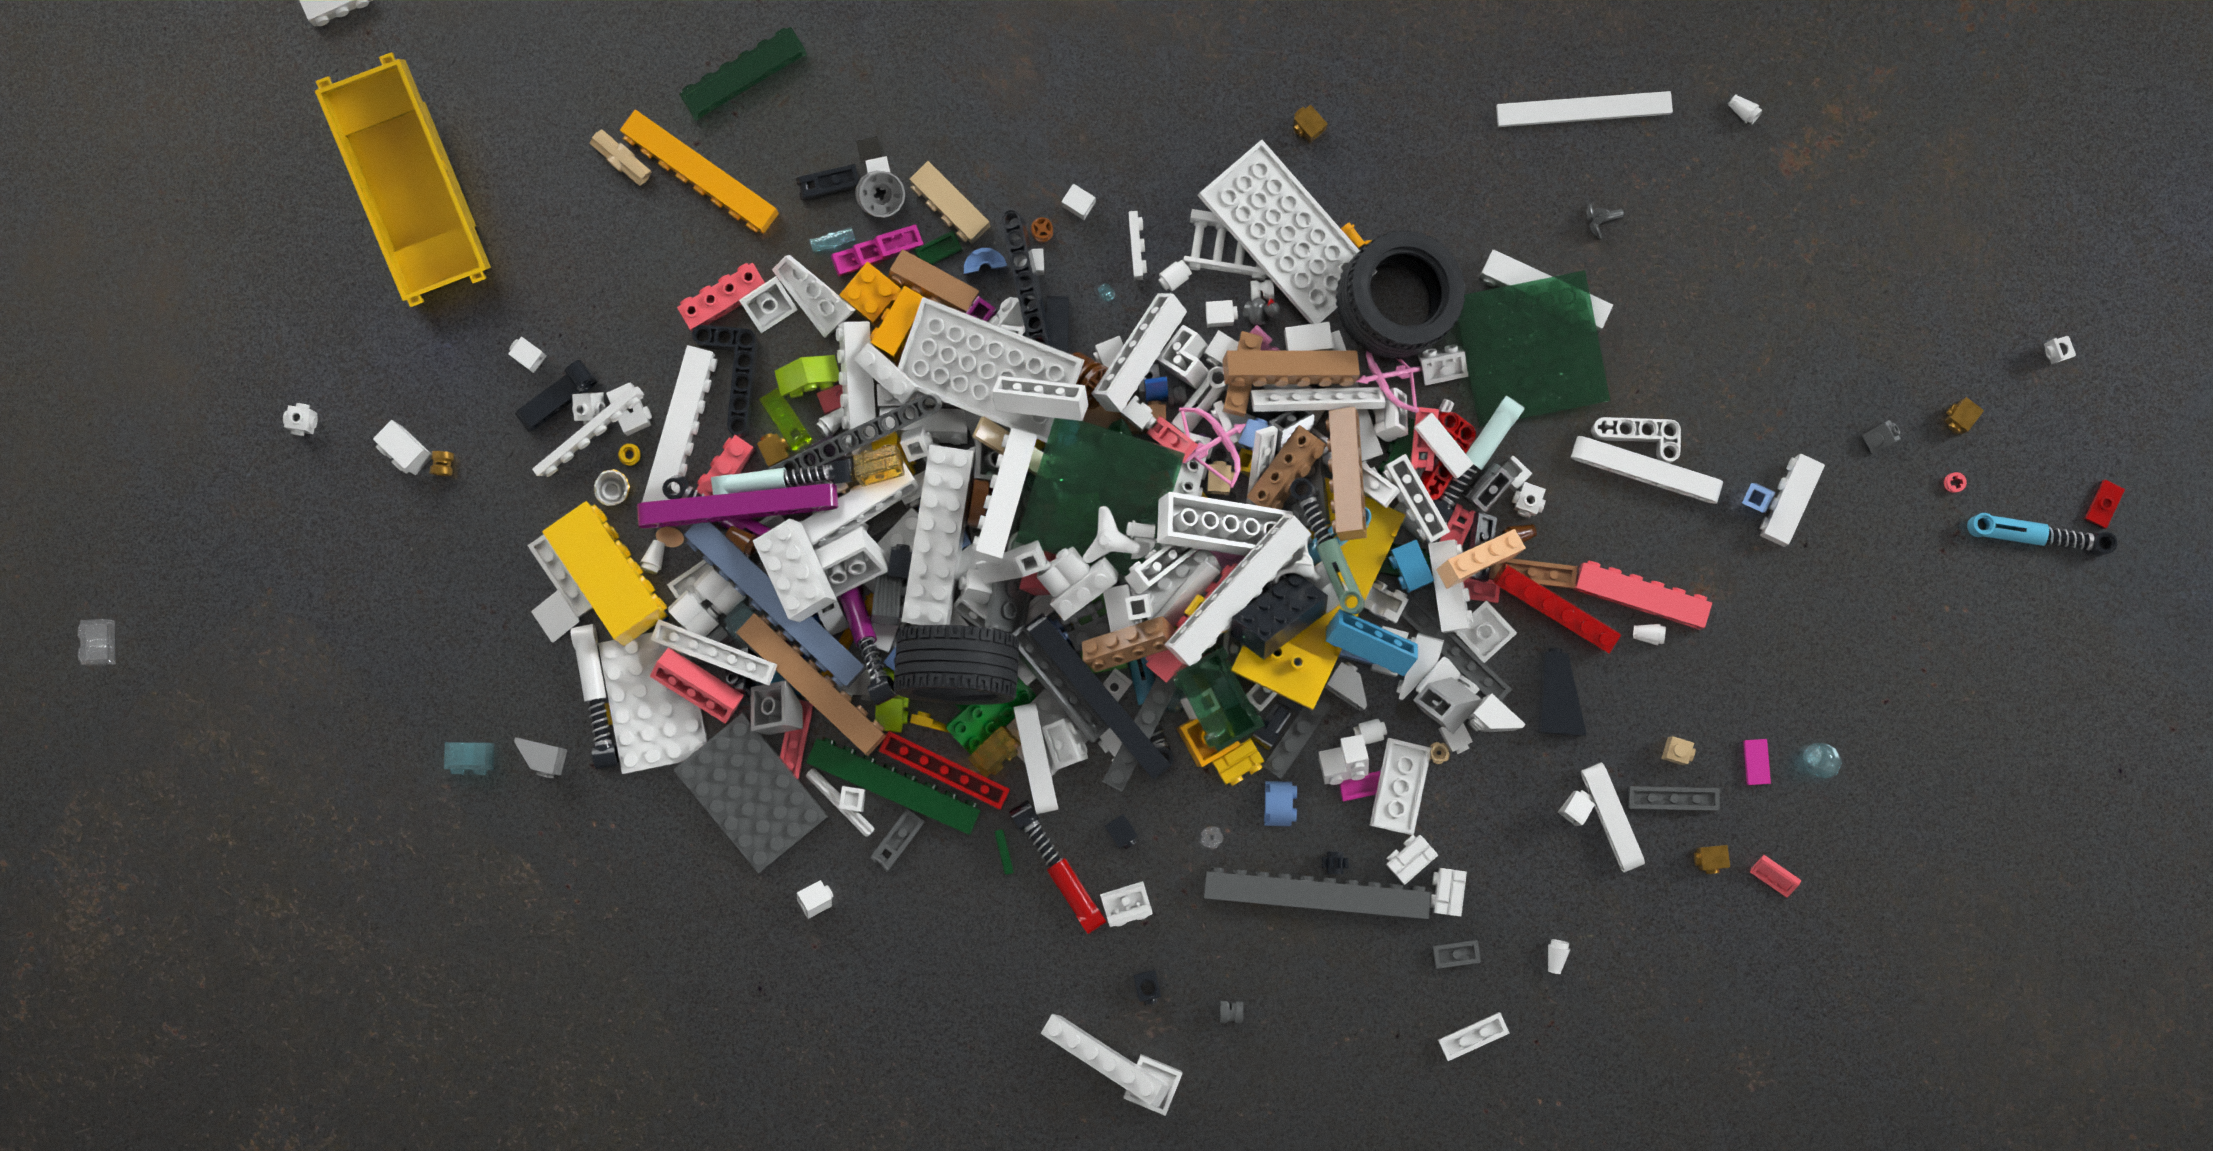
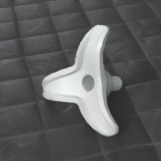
[1082,506,1141,564]
[1273,537,1321,584]

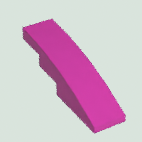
[831,224,923,277]

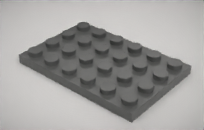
[674,713,828,873]

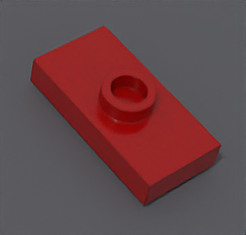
[2084,479,2125,529]

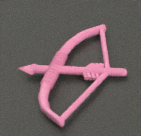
[1356,351,1422,413]
[1179,408,1246,488]

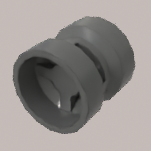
[1220,1001,1243,1024]

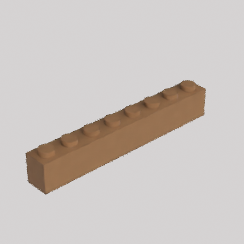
[736,613,886,756]

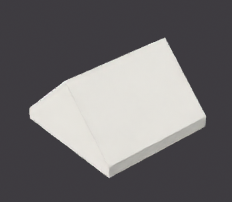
[739,276,798,333]

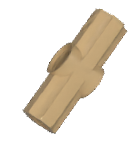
[589,129,652,186]

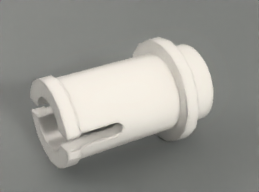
[1126,520,1155,539]

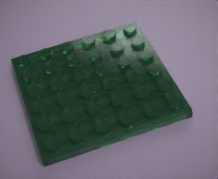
[1458,270,1611,427]
[1015,418,1185,576]

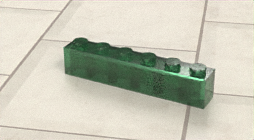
[679,27,807,121]

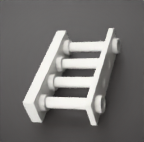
[1184,209,1270,281]

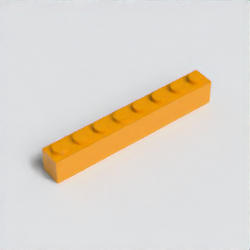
[620,109,779,234]

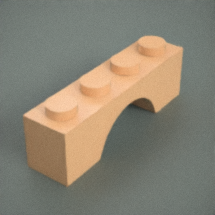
[1436,529,1526,589]

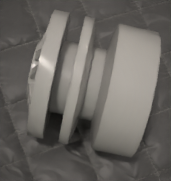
[855,170,905,218]

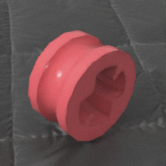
[1944,472,1967,493]

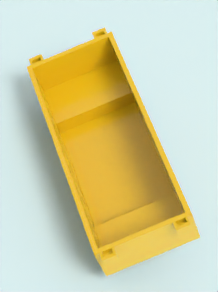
[315,52,491,307]

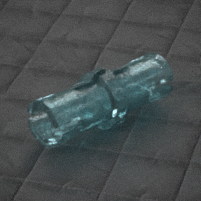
[810,227,855,253]

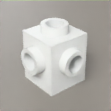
[572,392,606,425]
[283,403,318,436]
[1512,482,1546,518]

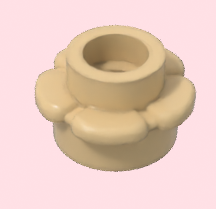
[1430,742,1450,764]

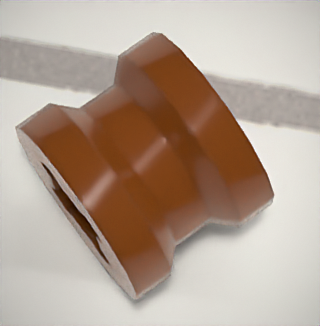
[1031,217,1053,242]

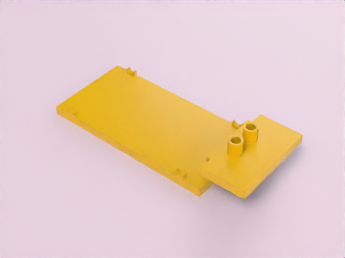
[1231,477,1406,710]

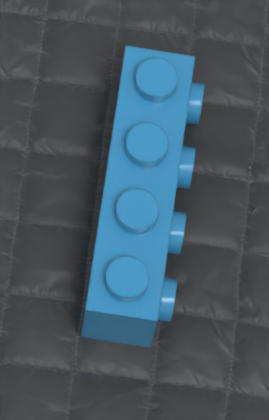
[1326,609,1418,676]

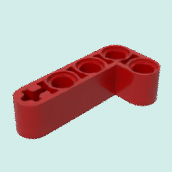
[1420,411,1476,500]

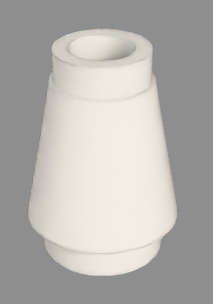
[1728,95,1762,124]
[816,407,844,438]
[640,540,665,574]
[1633,624,1666,646]
[1548,939,1570,974]

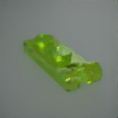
[759,387,812,451]

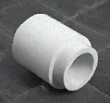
[1158,260,1192,291]
[1353,719,1387,745]

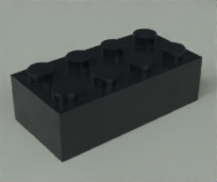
[1231,573,1328,660]

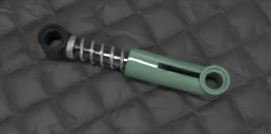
[1290,477,1365,615]

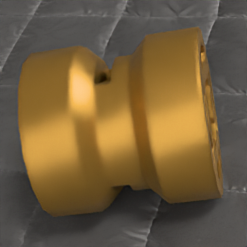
[430,451,454,476]

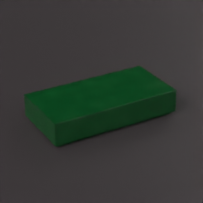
[914,230,963,265]
[994,829,1014,875]

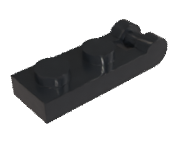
[796,164,859,200]

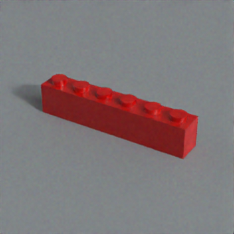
[1493,563,1621,654]
[879,731,1011,809]

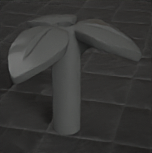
[1586,203,1624,239]

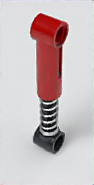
[1009,800,1106,934]

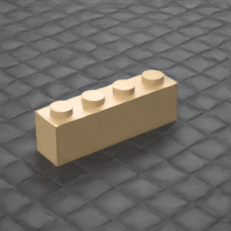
[909,161,991,244]

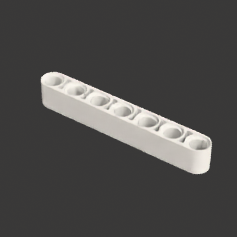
[1571,436,1723,504]

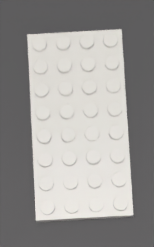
[1197,140,1378,324]
[898,297,1085,444]

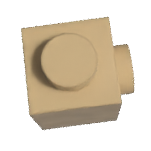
[1207,461,1235,495]
[1662,736,1696,765]

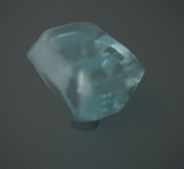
[1098,283,1115,301]

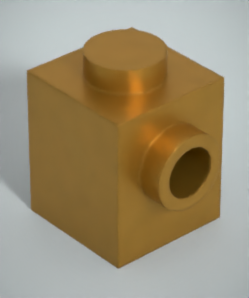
[1293,105,1328,143]
[1945,397,1984,434]
[757,433,790,467]
[1694,845,1730,874]

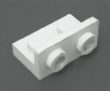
[1418,344,1468,385]
[1041,717,1088,770]

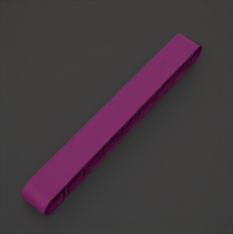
[637,484,839,529]

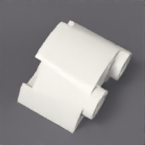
[1364,580,1409,624]

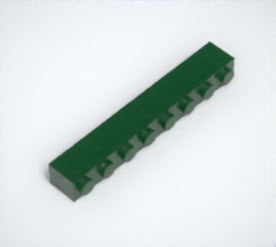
[806,737,981,835]

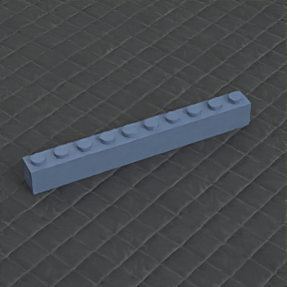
[684,522,866,688]

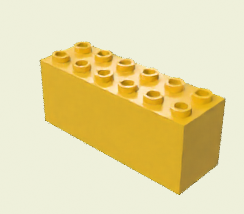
[542,501,668,646]

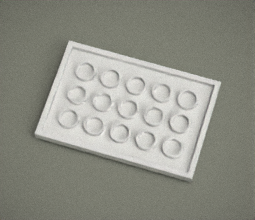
[598,626,708,774]

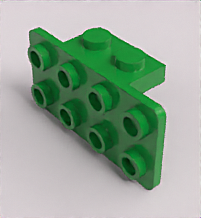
[946,677,1036,755]

